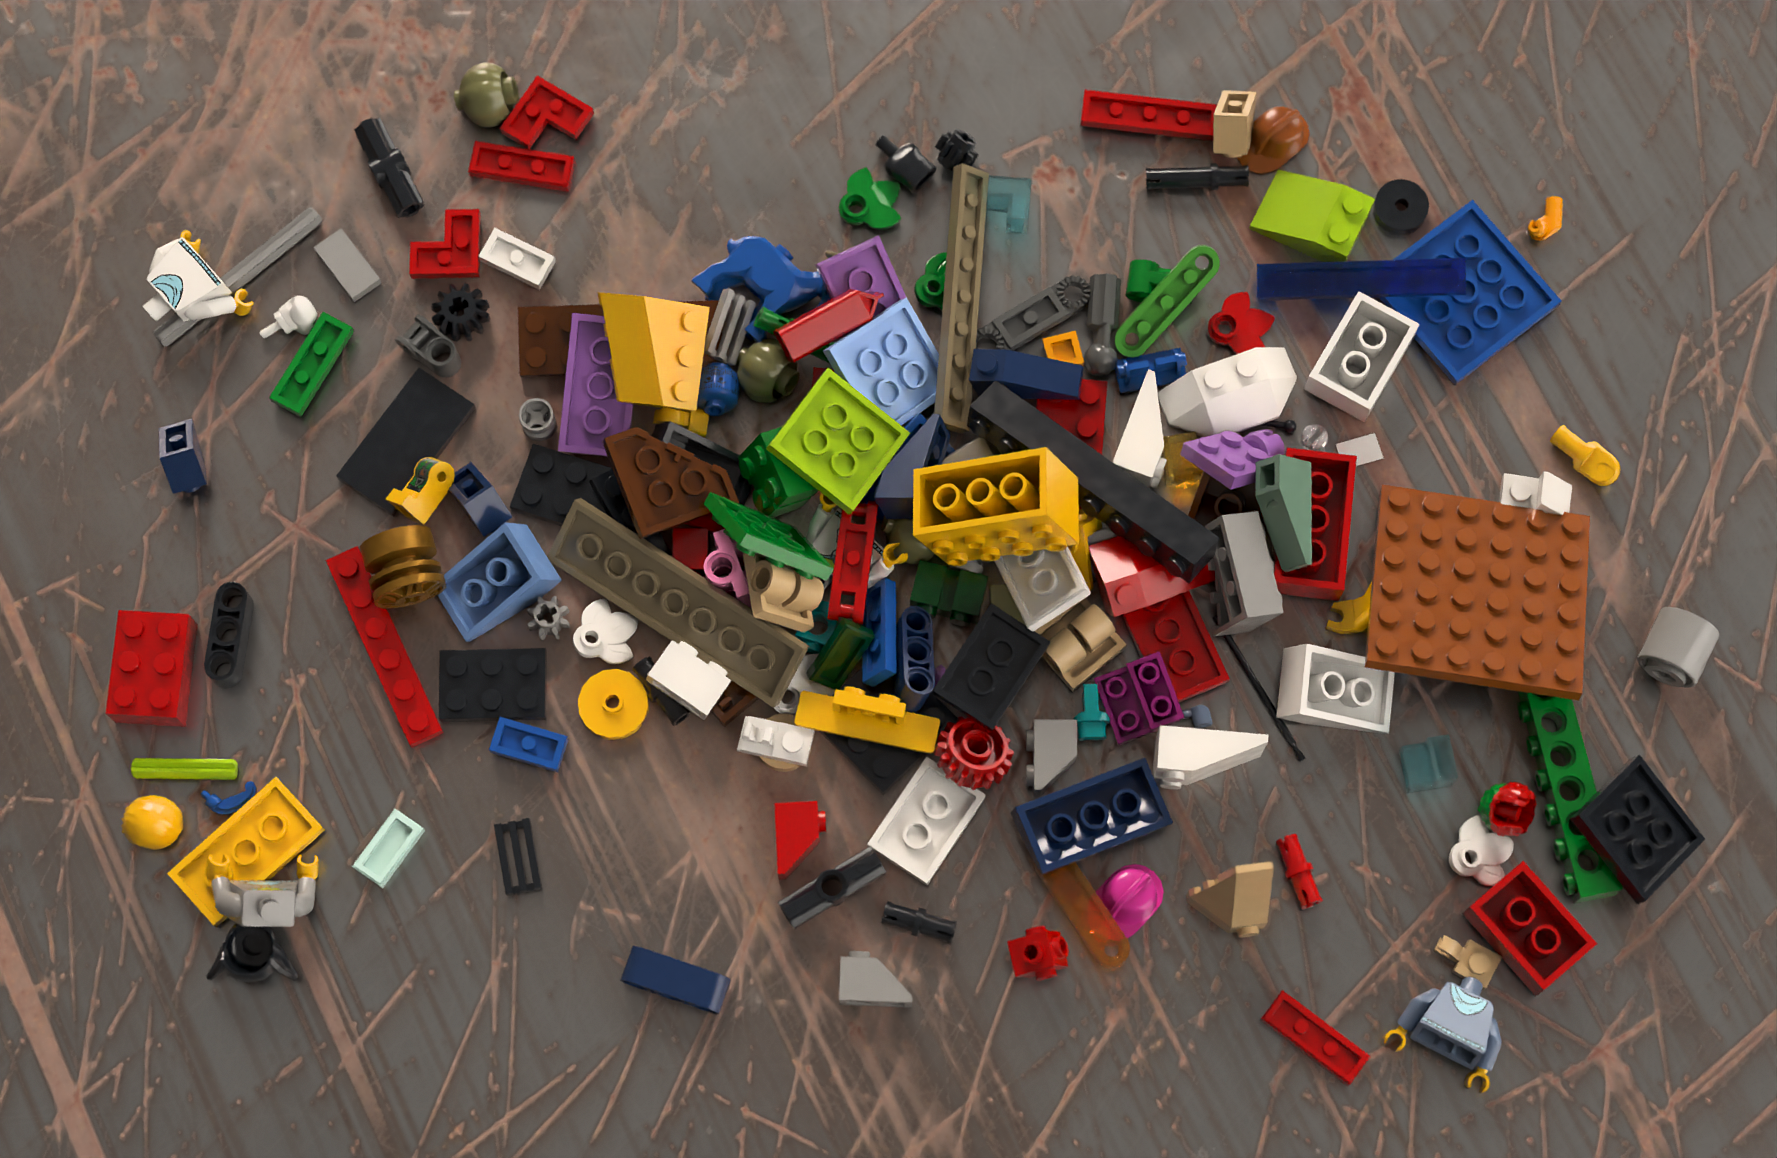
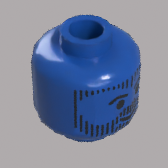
[697,362,740,416]

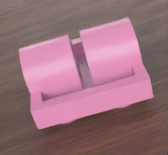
[704,529,751,608]

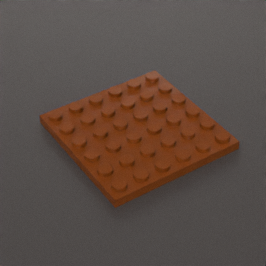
[1365,484,1590,701]

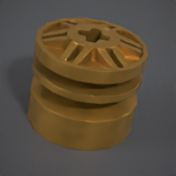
[360,525,446,608]

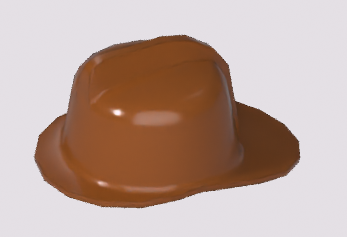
[1236,106,1310,174]

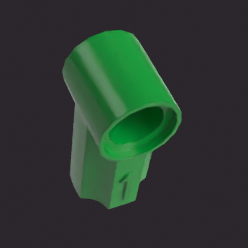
[1125,259,1192,304]

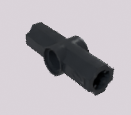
[354,117,424,218]
[778,846,886,929]

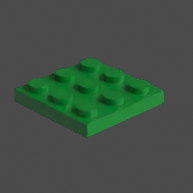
[704,492,834,581]

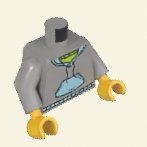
[205,854,319,927]

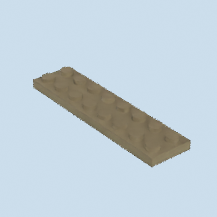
[547,498,809,708]

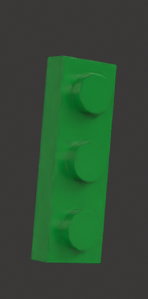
[269,312,354,417]

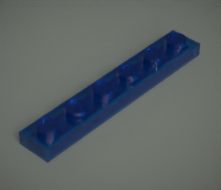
[1257,258,1466,301]

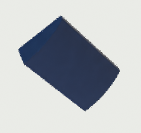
[1011,758,1173,875]

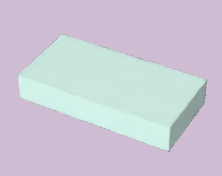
[352,809,425,889]

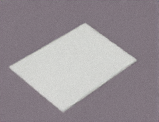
[1336,433,1383,466]

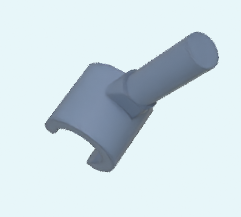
[1182,705,1213,729]

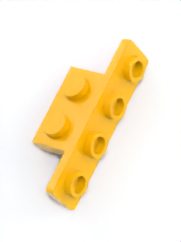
[794,687,940,754]

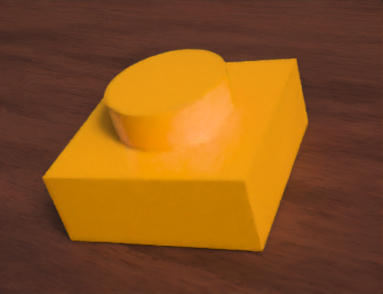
[1042,330,1084,366]

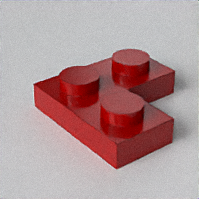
[500,75,594,149]
[409,209,481,279]

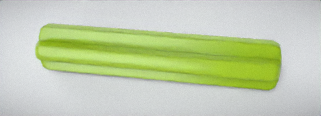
[131,758,238,780]

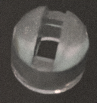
[1300,424,1329,452]

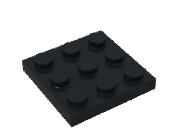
[819,668,958,795]
[1570,754,1705,904]

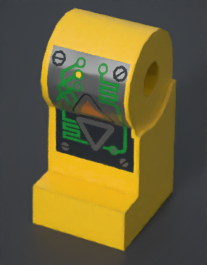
[385,457,455,525]

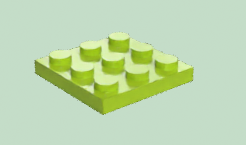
[766,368,910,514]

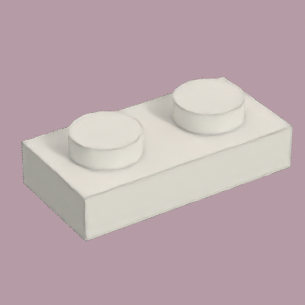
[478,228,556,290]

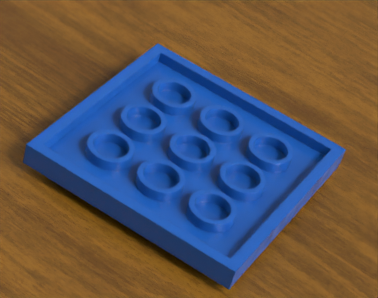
[1366,200,1562,385]

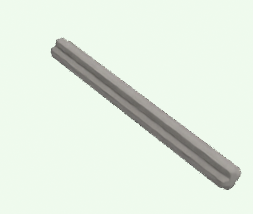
[153,207,322,347]

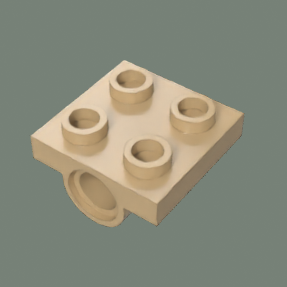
[743,553,824,633]
[1035,598,1127,692]

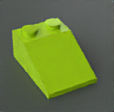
[1249,170,1375,271]

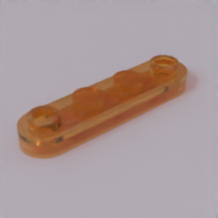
[1033,861,1130,969]

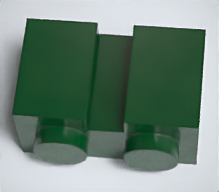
[910,560,988,626]

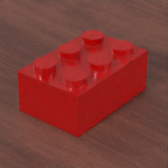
[105,610,198,727]
[1462,861,1597,996]

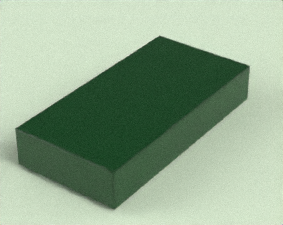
[806,618,875,690]

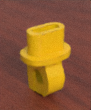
[653,408,709,438]

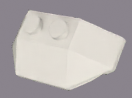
[1157,347,1297,437]

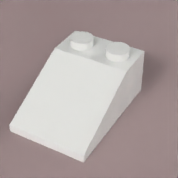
[1113,369,1167,489]
[1276,644,1395,734]
[1152,725,1268,789]

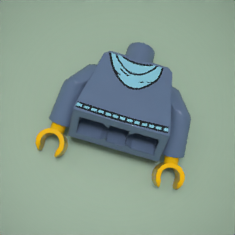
[1384,977,1502,1093]

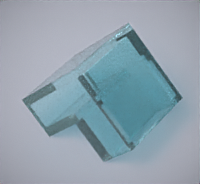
[986,175,1032,234]
[1399,735,1458,794]

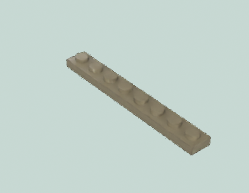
[934,164,989,434]

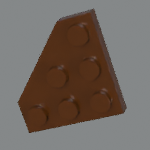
[602,427,739,539]

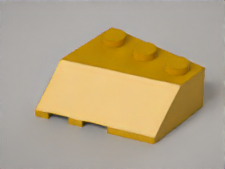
[598,292,709,411]

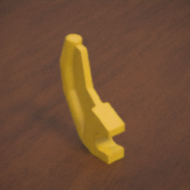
[1325,582,1372,634]

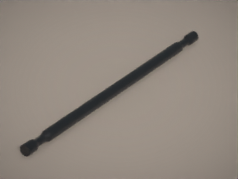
[1212,615,1306,762]

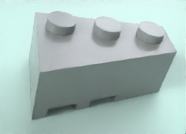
[1205,511,1284,637]

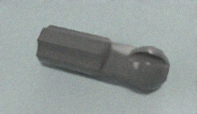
[1083,273,1121,377]

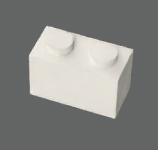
[646,640,731,720]

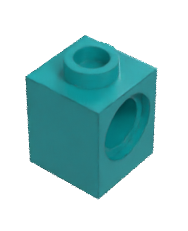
[795,600,841,654]

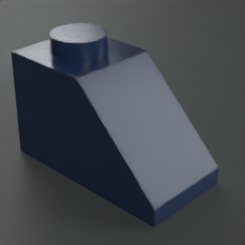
[159,419,207,494]
[449,462,512,536]

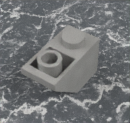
[1026,719,1077,797]

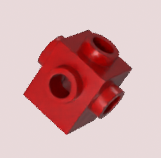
[1007,926,1069,981]

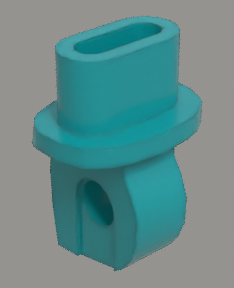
[1073,684,1110,741]

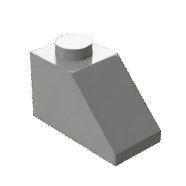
[839,951,912,1008]

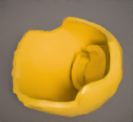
[121,795,183,850]

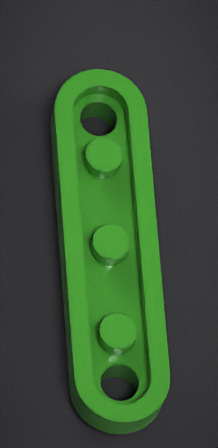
[1115,245,1220,358]

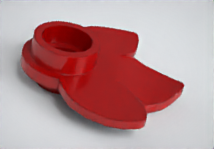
[1207,292,1275,354]

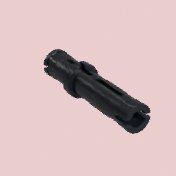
[1146,163,1249,190]

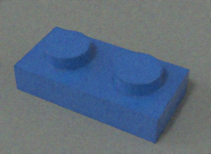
[489,717,569,772]

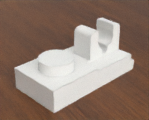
[737,716,815,767]

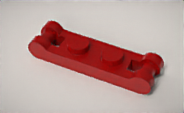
[828,500,879,624]

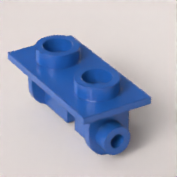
[1115,348,1187,394]

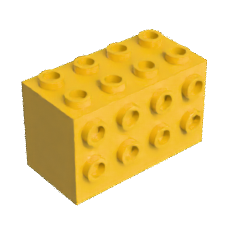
[913,447,1079,566]

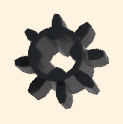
[935,129,979,171]

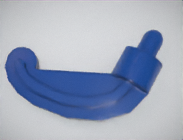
[201,781,256,815]

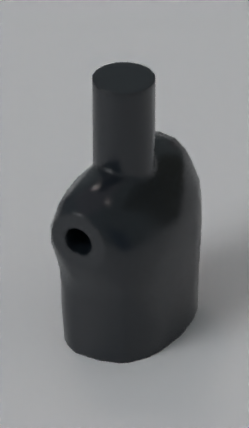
[875,135,937,193]

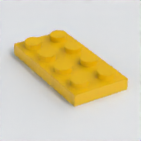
[167,777,325,927]

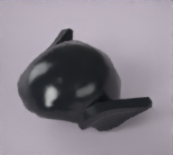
[207,923,298,982]

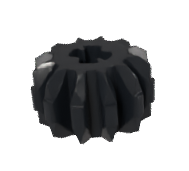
[431,283,490,343]

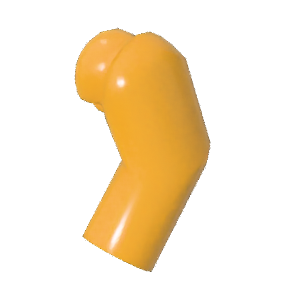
[1528,196,1563,241]

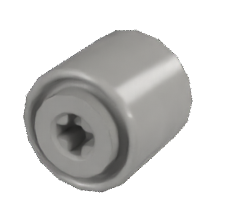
[1637,607,1720,688]

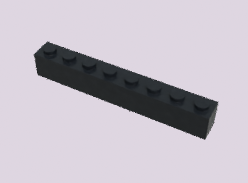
[967,381,1219,583]

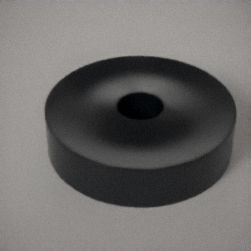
[1373,179,1429,235]

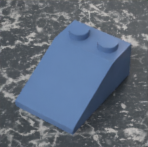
[437,522,562,642]

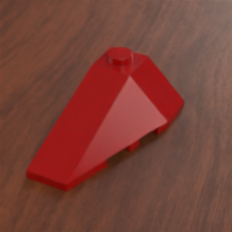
[1089,536,1215,617]

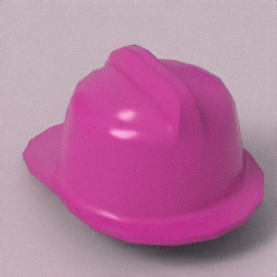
[1086,864,1164,942]

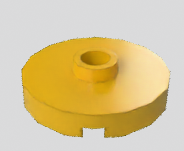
[578,669,649,740]

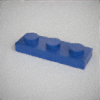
[862,577,897,687]

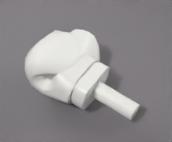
[260,296,318,339]

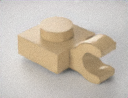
[1433,935,1502,990]

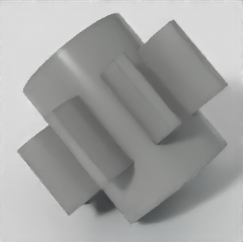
[527,596,570,641]

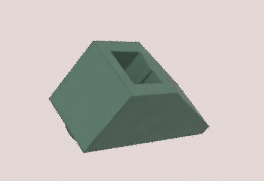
[1256,454,1312,572]

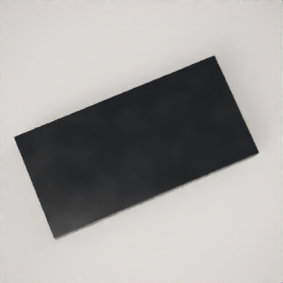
[336,367,476,517]

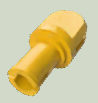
[1550,425,1620,486]

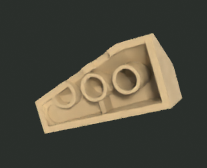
[1186,861,1274,937]

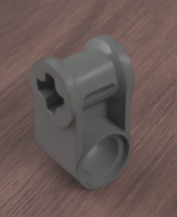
[395,314,461,378]

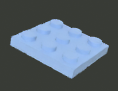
[823,298,939,425]

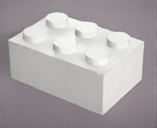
[1304,291,1420,423]

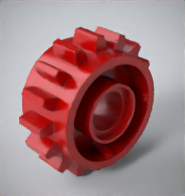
[934,716,1014,790]

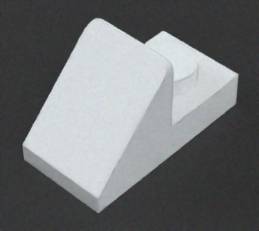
[1499,471,1572,515]

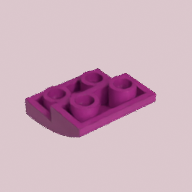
[1094,651,1185,746]

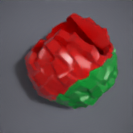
[1478,782,1537,836]

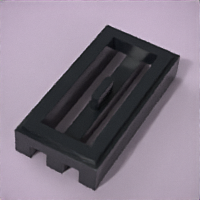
[494,818,542,896]

